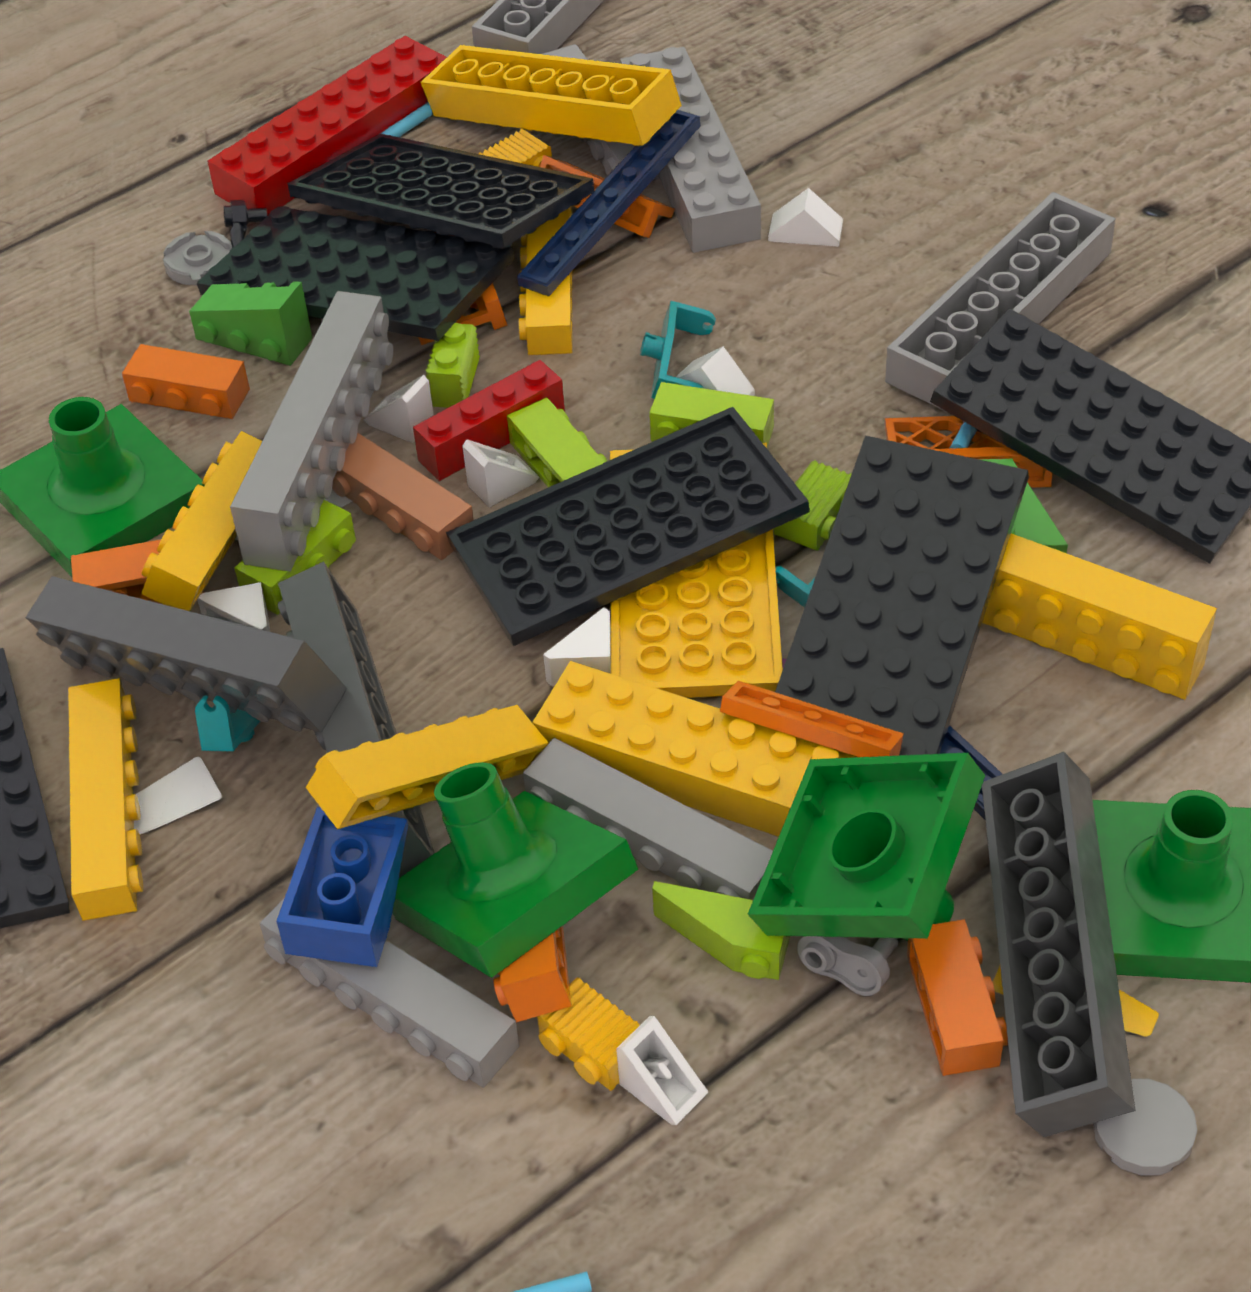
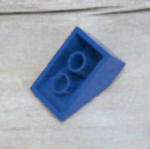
[276,807,408,967]

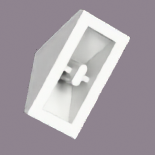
[768,188,843,247]
[676,346,755,396]
[364,375,434,443]
[463,440,539,508]
[198,582,270,632]
[543,607,611,686]
[616,1016,708,1125]

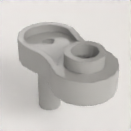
[797,936,898,996]

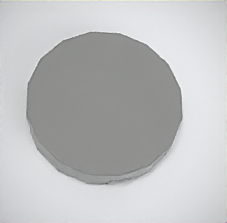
[163,231,232,285]
[1093,1079,1197,1176]

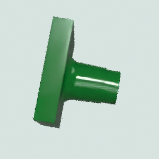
[0,397,205,577]
[748,753,985,941]
[392,762,639,978]
[1093,790,1251,983]

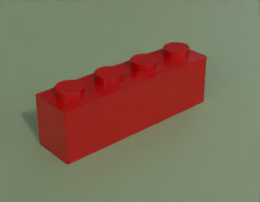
[413,360,565,481]

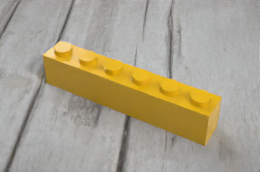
[519,207,573,355]
[141,431,262,611]
[68,678,143,921]
[305,705,549,829]

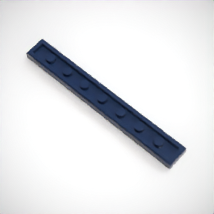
[517,110,701,296]

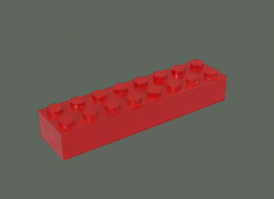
[207,36,447,216]

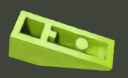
[652,881,790,980]

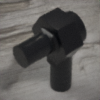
[223,200,267,248]

